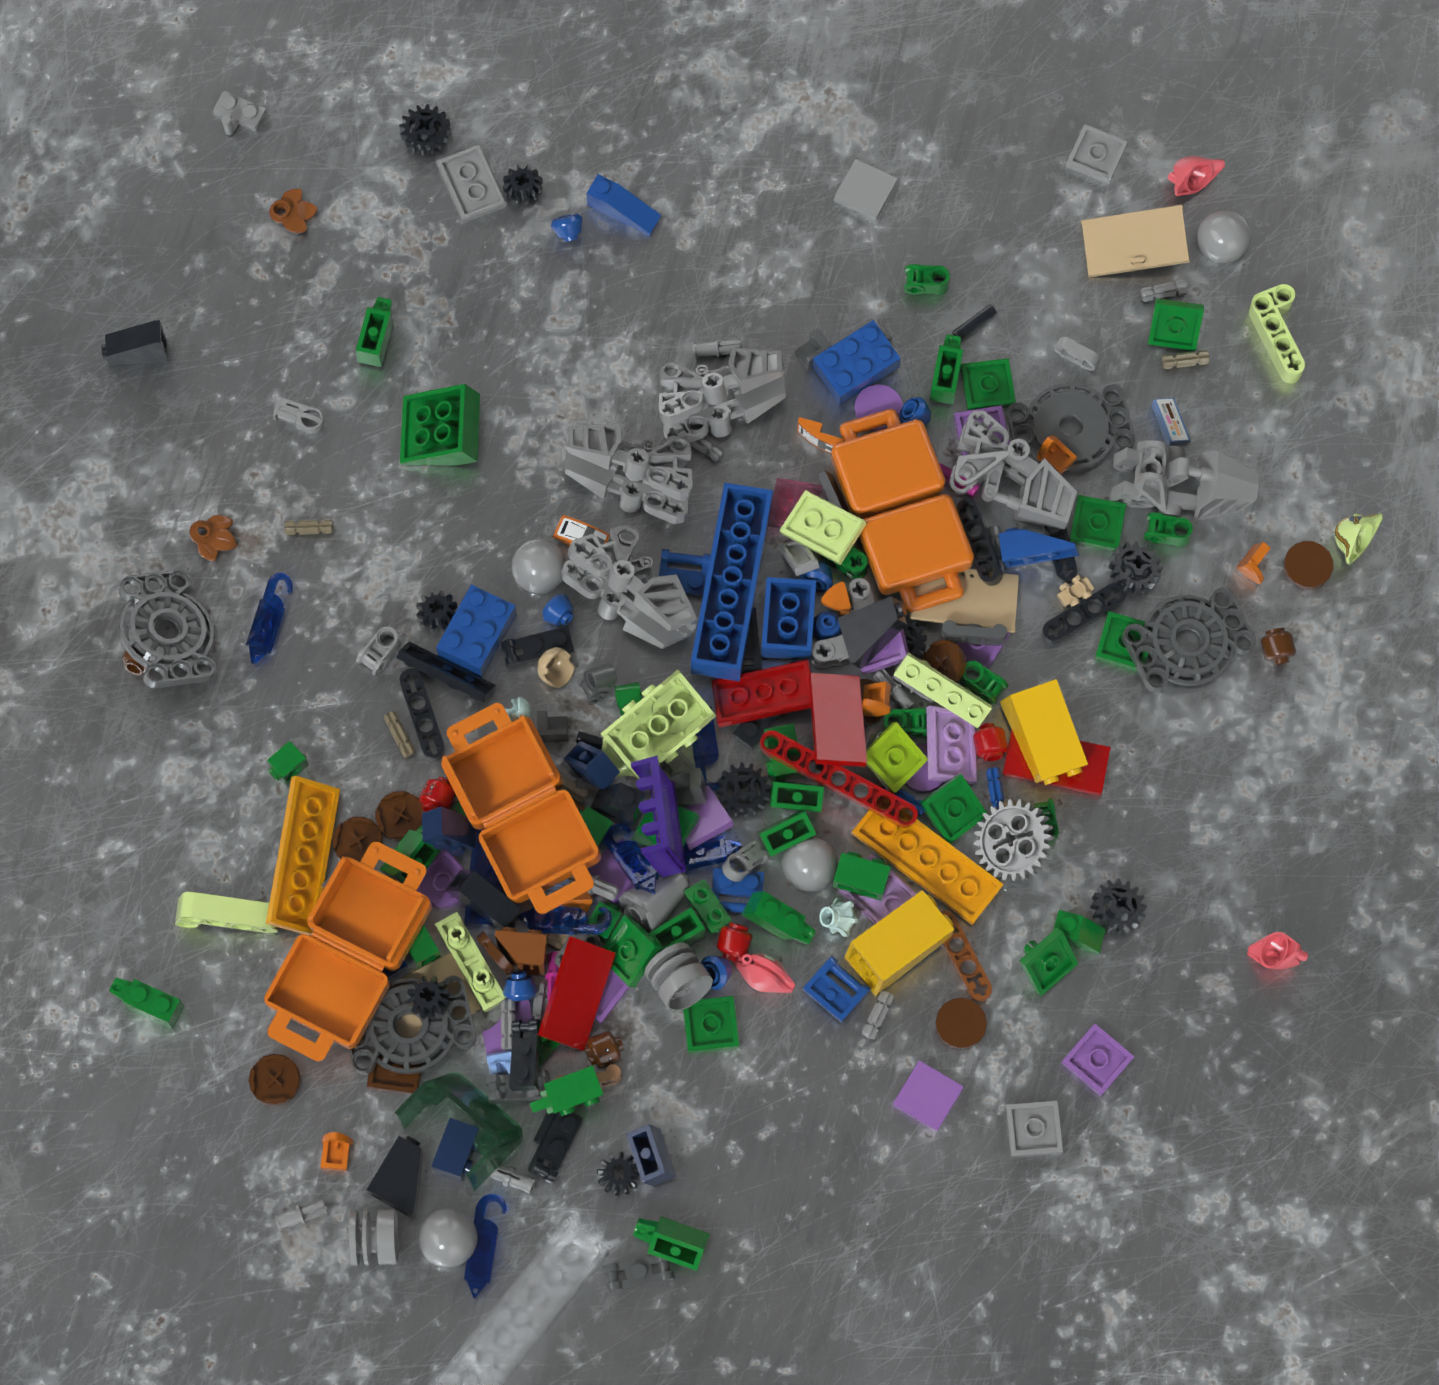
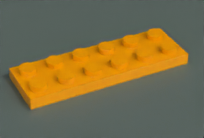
[266,776,340,935]
[851,797,1004,926]

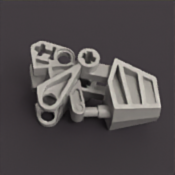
[659,348,786,449]
[949,410,1077,530]
[565,423,693,524]
[1110,440,1259,521]
[561,525,698,649]

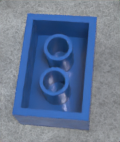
[812,320,901,406]
[761,577,816,661]
[436,584,517,678]

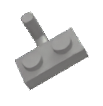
[213,91,267,135]

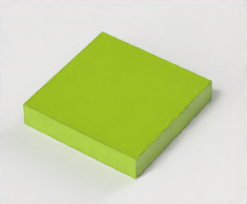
[866,722,928,794]

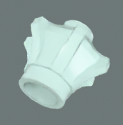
[819,898,858,937]

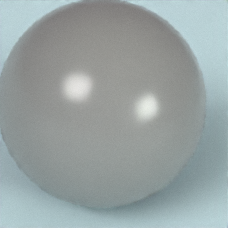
[1197,210,1251,264]
[511,539,566,594]
[781,836,838,892]
[418,1208,477,1268]

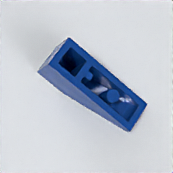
[586,174,661,236]
[999,528,1079,569]

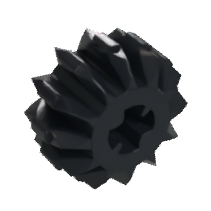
[503,164,543,206]
[416,589,458,632]
[407,976,451,1020]
[597,1152,641,1197]

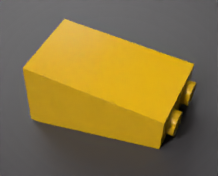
[1000,679,1088,785]
[844,890,955,997]

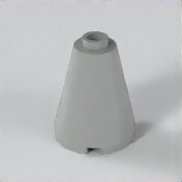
[618,872,689,933]

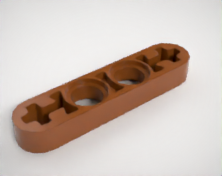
[940,910,992,1003]

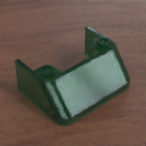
[395,1072,523,1192]

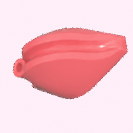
[1168,156,1225,196]
[1247,932,1308,970]
[732,953,796,993]

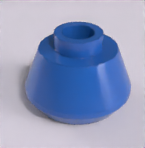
[551,213,582,242]
[900,397,931,426]
[800,561,833,592]
[542,594,574,626]
[813,611,842,641]
[700,956,732,990]
[503,971,538,1001]

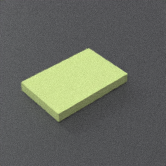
[779,490,867,565]

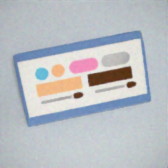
[1151,398,1191,446]

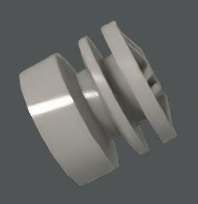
[644,943,713,1012]
[346,1209,399,1266]

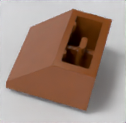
[495,927,549,977]

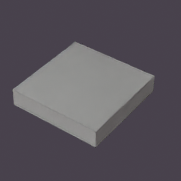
[1065,124,1128,185]
[834,159,898,221]
[1005,1101,1063,1158]

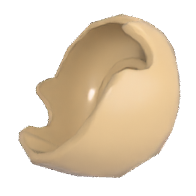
[537,647,575,688]

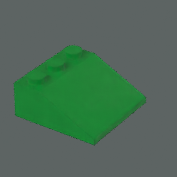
[400,384,480,466]

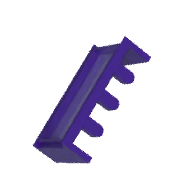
[631,755,686,878]

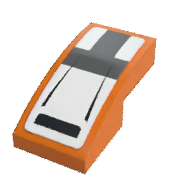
[797,417,843,453]
[552,515,610,546]

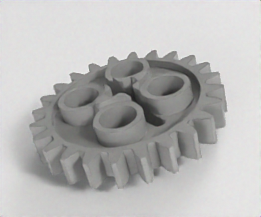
[973,799,1055,882]

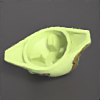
[1334,513,1383,565]

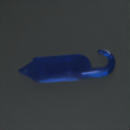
[246,572,293,664]
[692,706,724,790]
[603,824,659,894]
[642,836,742,874]
[518,906,612,935]
[464,1194,507,1299]

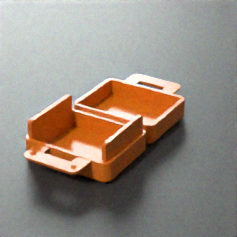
[831,409,974,613]
[441,703,601,914]
[264,842,432,1061]

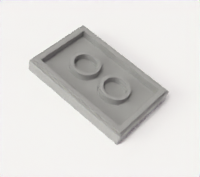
[436,144,507,224]

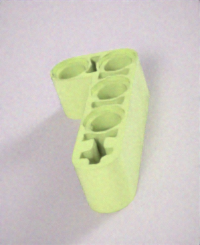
[1248,284,1305,384]
[175,892,279,933]

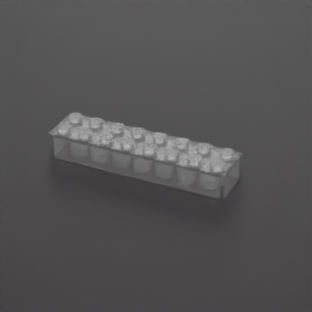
[432,1217,609,1385]

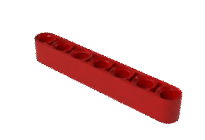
[760,730,918,828]

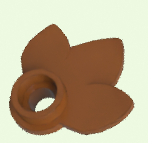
[269,189,318,233]
[189,515,237,562]

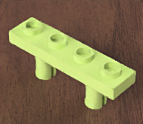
[894,652,992,728]
[435,912,506,1013]

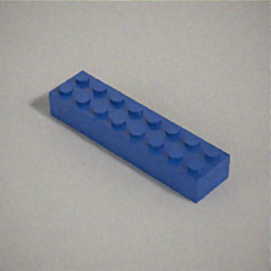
[691,483,773,681]

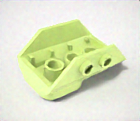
[600,669,716,779]

